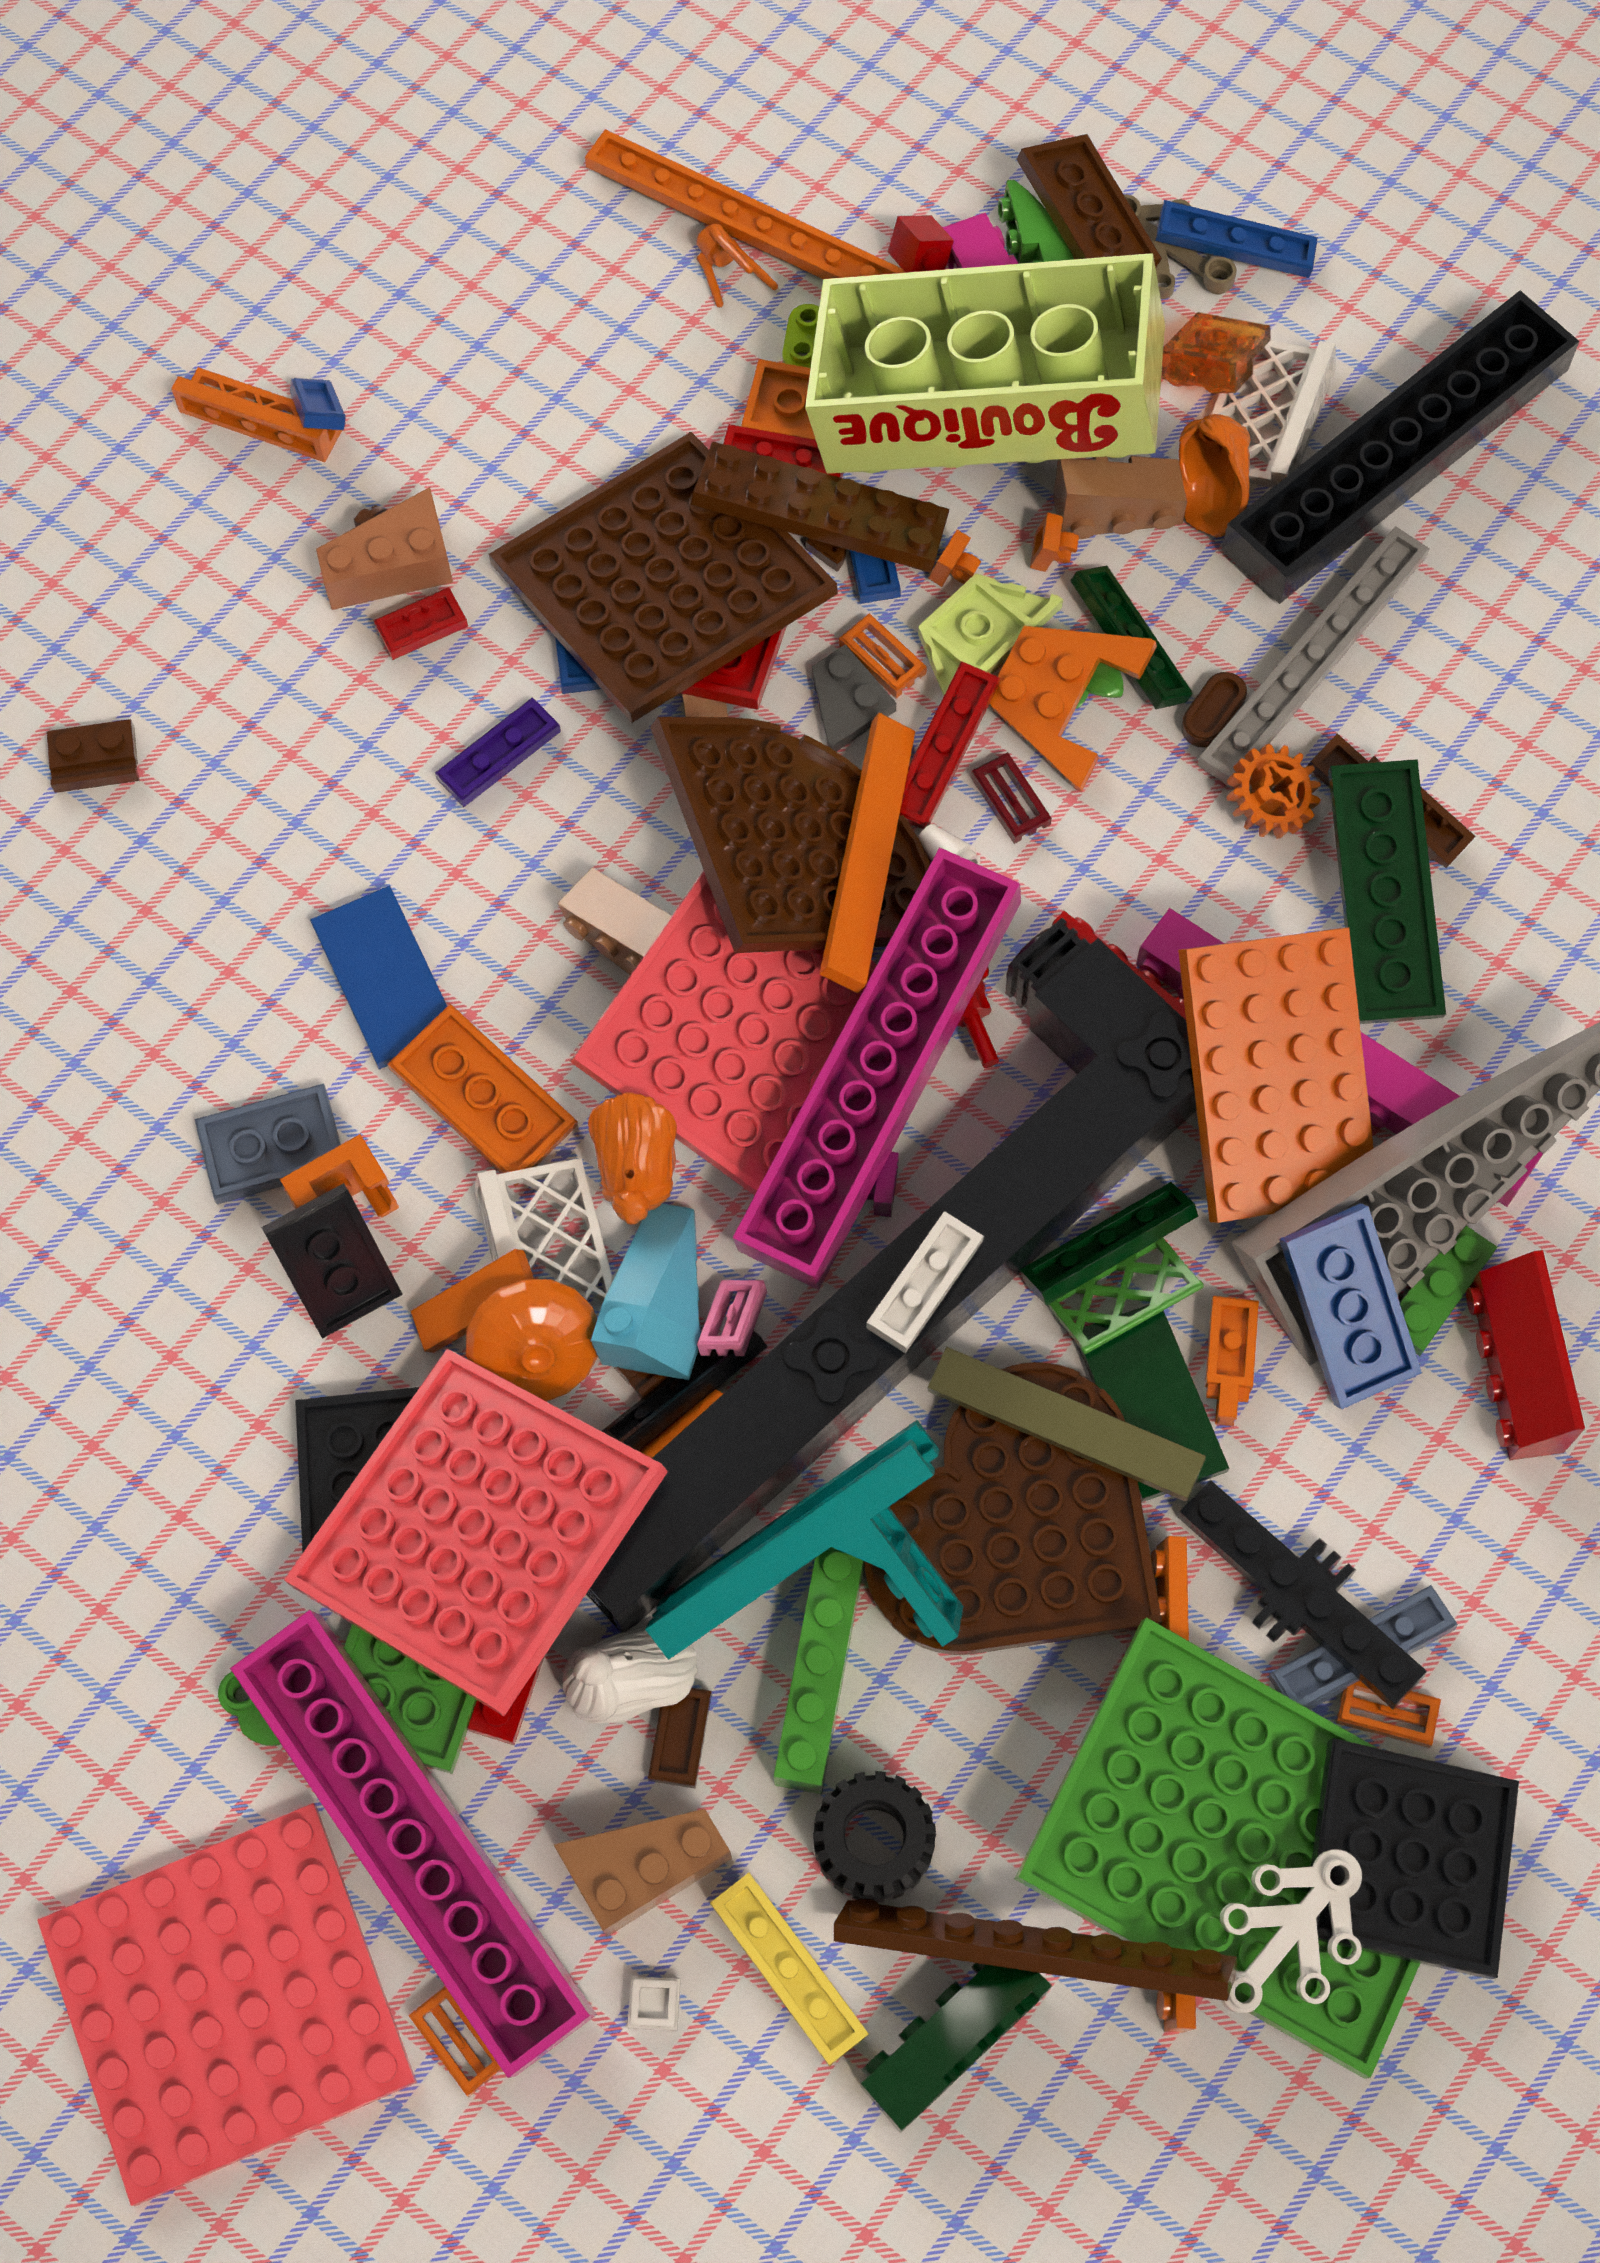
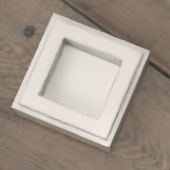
[627,1976,681,2031]

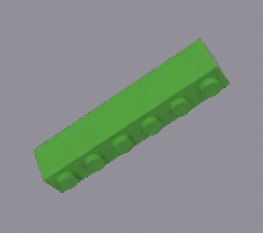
[774,1547,865,1795]

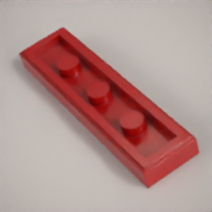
[899,661,1000,830]

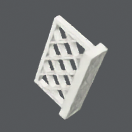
[1212,335,1336,488]
[474,1158,613,1302]

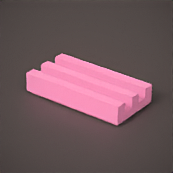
[697,1280,767,1356]

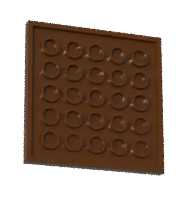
[489,432,838,723]

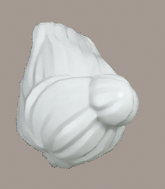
[562,1623,698,1723]

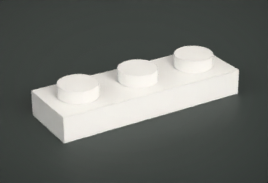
[866,1211,984,1353]

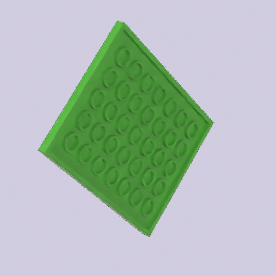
[1014,1617,1420,2079]

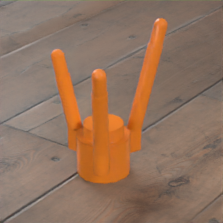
[696,224,778,308]

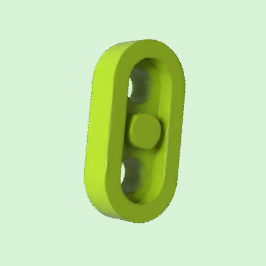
[782,304,819,368]

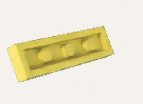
[710,1873,869,2067]

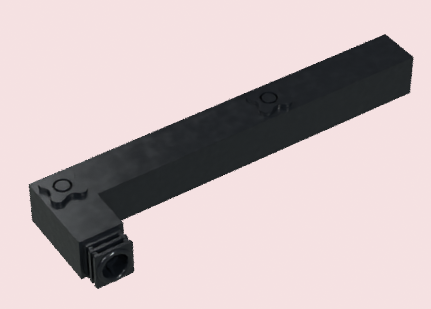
[586,918,1197,1633]

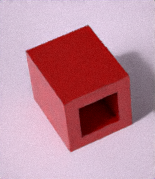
[888,215,954,273]

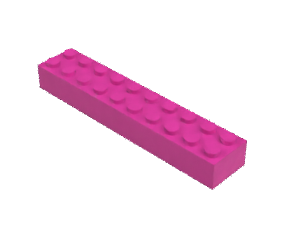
[732,847,1021,1290]
[230,1610,597,2078]

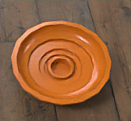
[466,1279,598,1402]

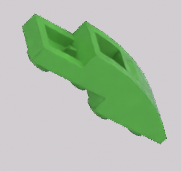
[998,180,1074,264]

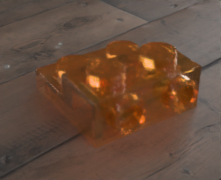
[1162,312,1271,394]

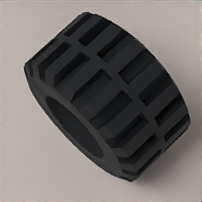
[813,1771,936,1903]

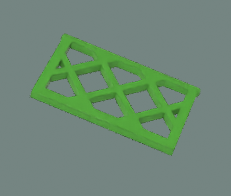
[1047,1238,1204,1354]

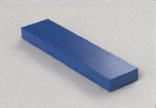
[1155,200,1318,278]

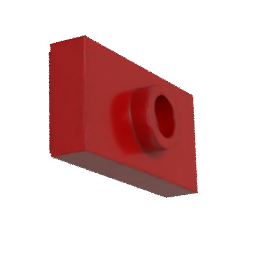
[373,587,468,660]

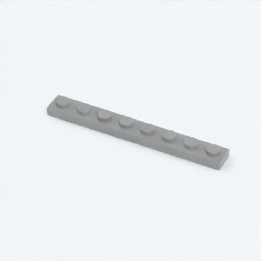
[1197,526,1430,788]

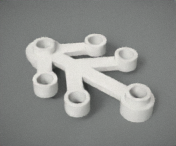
[1220,1850,1362,2013]

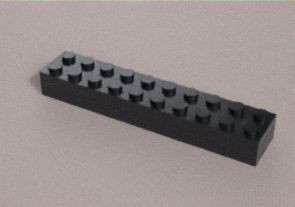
[1222,290,1579,604]

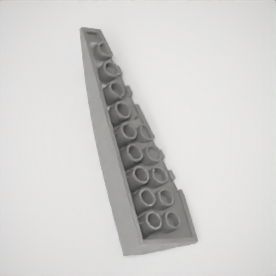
[1231,1022,1600,1366]

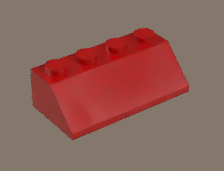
[1466,1250,1585,1461]

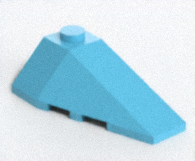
[591,1204,701,1380]

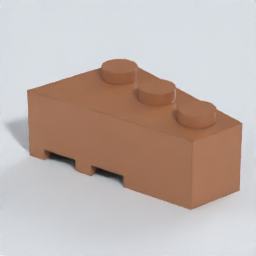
[316,487,453,610]

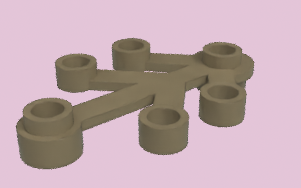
[1124,194,1237,299]

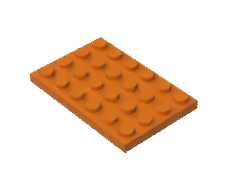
[1178,927,1374,1223]

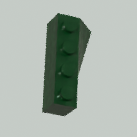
[860,1963,1052,2133]

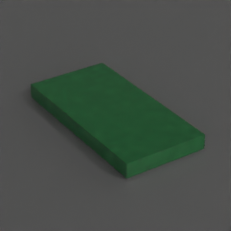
[1077,1304,1229,1503]

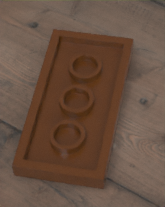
[1016,134,1162,268]

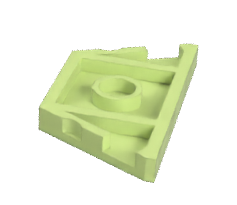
[918,573,1063,696]

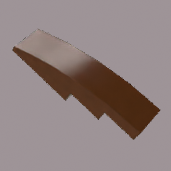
[1306,733,1476,868]

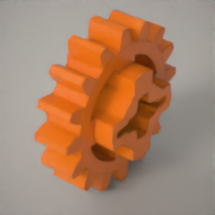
[1226,743,1321,839]

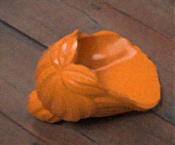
[1178,414,1251,538]
[588,1092,677,1225]

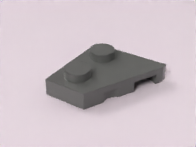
[812,644,897,752]

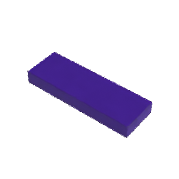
[435,697,561,808]

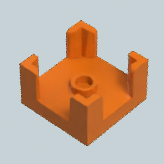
[280,1134,399,1218]

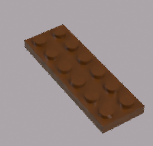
[691,441,950,573]

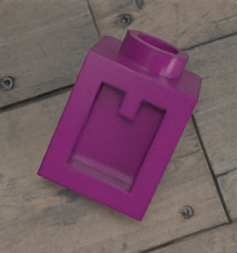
[866,1152,899,1217]

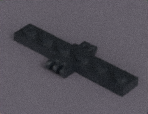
[1178,1480,1427,1710]

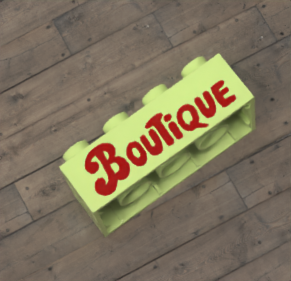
[805,253,1165,474]

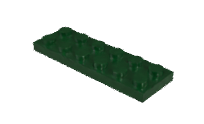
[1328,759,1446,1024]

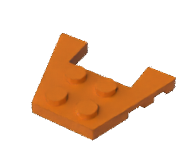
[989,626,1157,792]

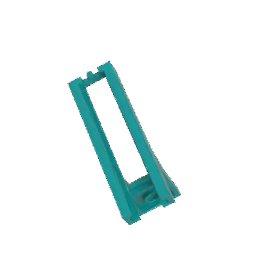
[645,1420,964,1660]

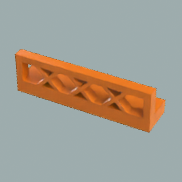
[171,367,342,462]

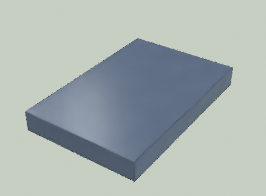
[194,1083,341,1205]

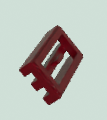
[971,752,1052,844]

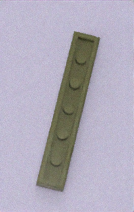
[927,1346,1206,1502]

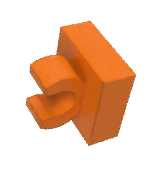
[1030,512,1079,572]
[928,529,981,587]

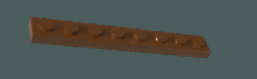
[834,1899,1237,2001]

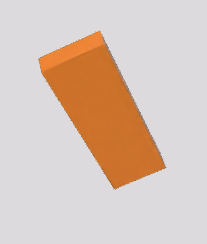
[411,1249,534,1353]

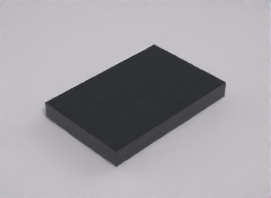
[261,1183,403,1339]

